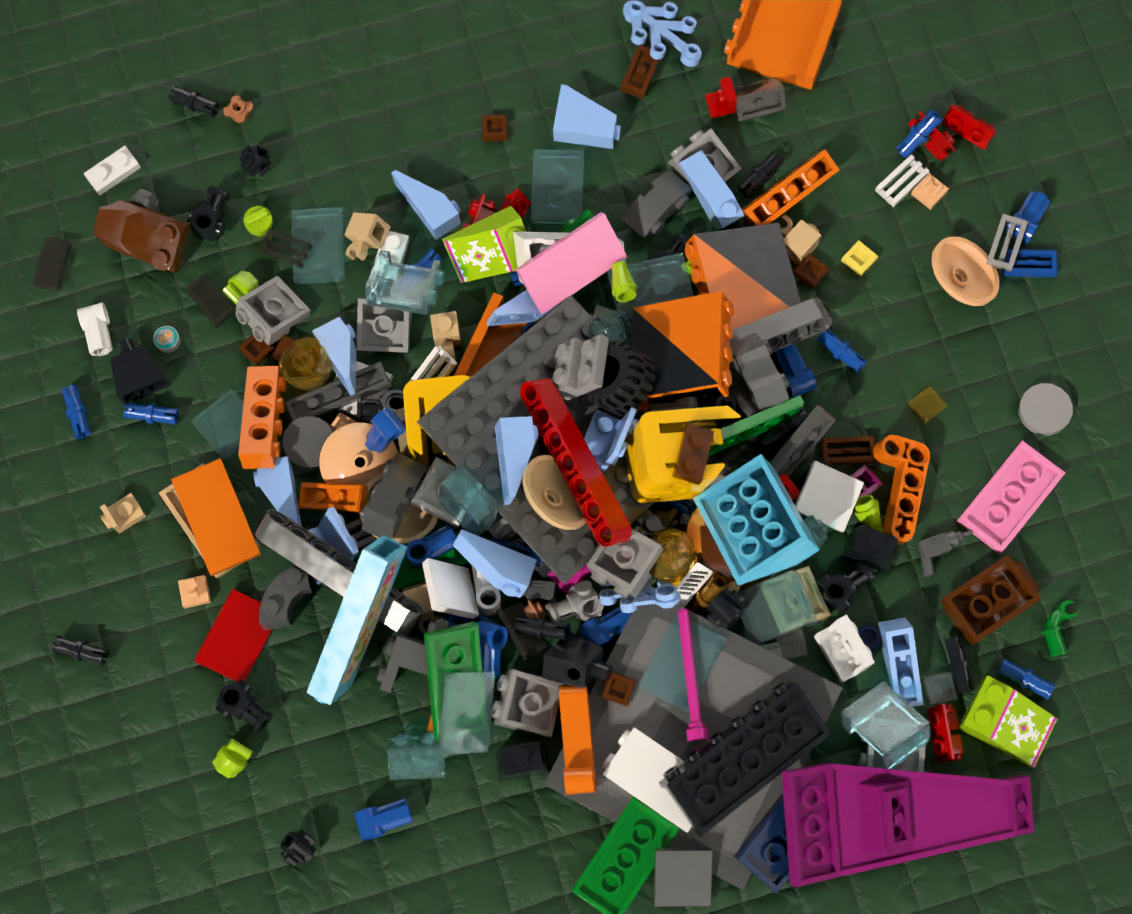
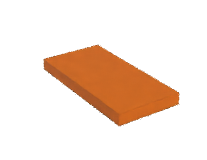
[171,458,261,576]

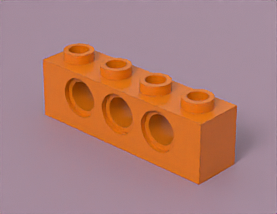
[741,149,839,227]
[238,366,286,469]

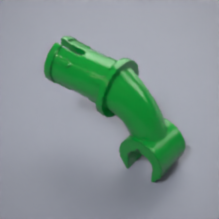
[1041,600,1077,658]

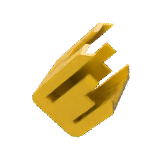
[403,375,470,474]
[624,406,741,503]

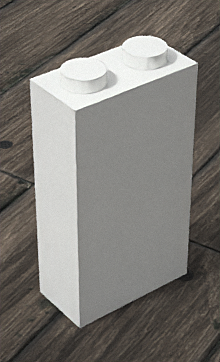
[602,728,692,833]

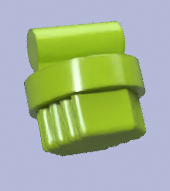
[243,206,273,237]
[222,271,259,305]
[213,739,252,778]

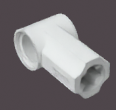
[77,302,113,356]
[471,564,501,616]

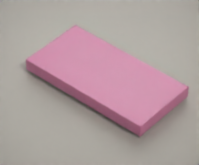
[515,212,627,314]
[957,440,1065,554]

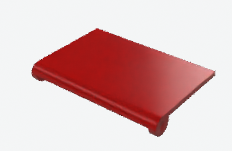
[194,589,272,682]

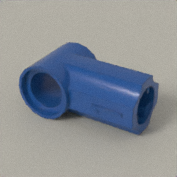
[1005,191,1051,244]
[774,343,817,398]
[365,407,406,453]
[406,525,456,569]
[578,607,631,649]
[477,621,508,678]
[354,798,413,841]

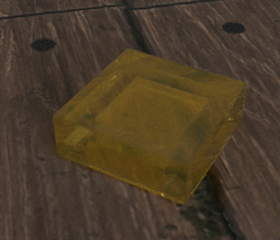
[908,386,947,424]

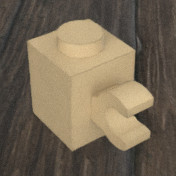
[344,213,390,261]
[781,215,821,265]
[430,311,462,362]
[403,581,436,633]

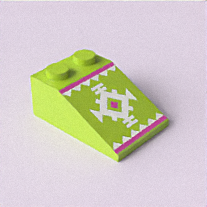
[442,206,526,283]
[959,675,1057,768]

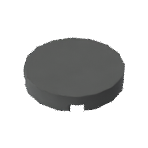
[282,415,334,468]

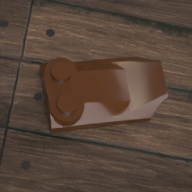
[93,199,191,273]
[941,555,1041,645]

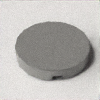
[1018,383,1073,436]

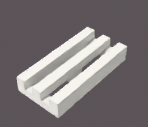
[875,155,930,207]
[409,346,457,382]

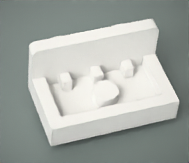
[814,615,875,682]

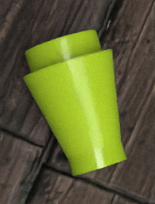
[611,261,638,302]
[853,495,884,532]

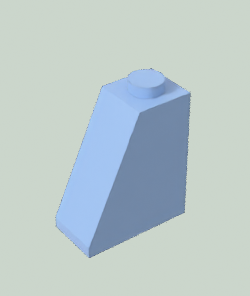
[553,85,621,149]

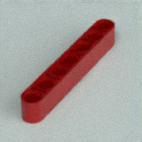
[520,378,632,547]

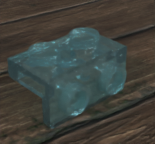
[387,733,445,780]

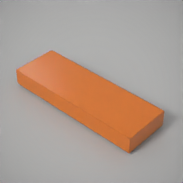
[298,482,368,512]

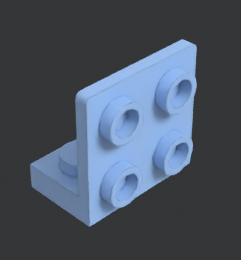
[583,407,637,472]
[308,507,358,585]

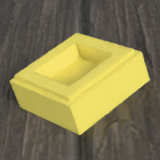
[841,240,878,277]

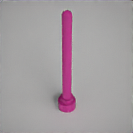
[678,607,709,742]

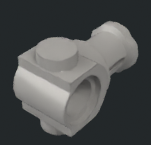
[545,580,604,623]

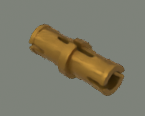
[686,575,728,616]

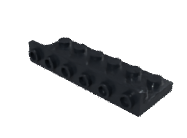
[659,682,831,836]

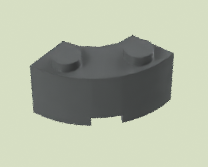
[622,170,692,238]
[730,332,789,412]
[259,565,313,631]

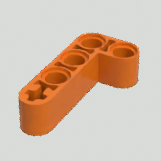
[873,435,930,545]
[559,685,597,795]

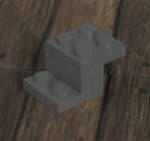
[376,615,448,692]

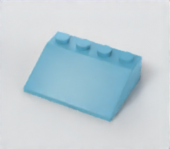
[693,454,820,585]

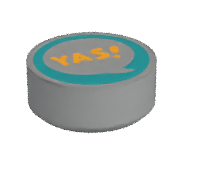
[153,326,181,353]

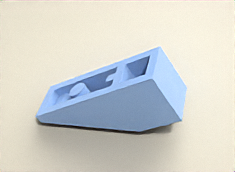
[679,151,745,230]
[391,170,461,240]
[487,290,564,326]
[312,317,356,396]
[494,416,538,505]
[253,456,302,526]
[453,529,536,598]
[878,618,923,710]

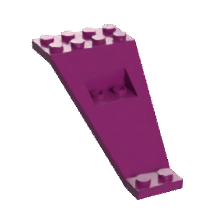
[782,763,1034,887]

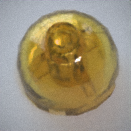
[279,337,333,391]
[649,528,699,583]

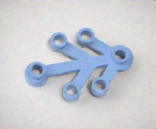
[623,0,702,67]
[599,568,681,613]

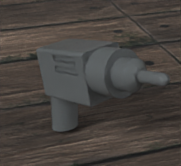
[917,530,973,578]
[521,580,558,604]

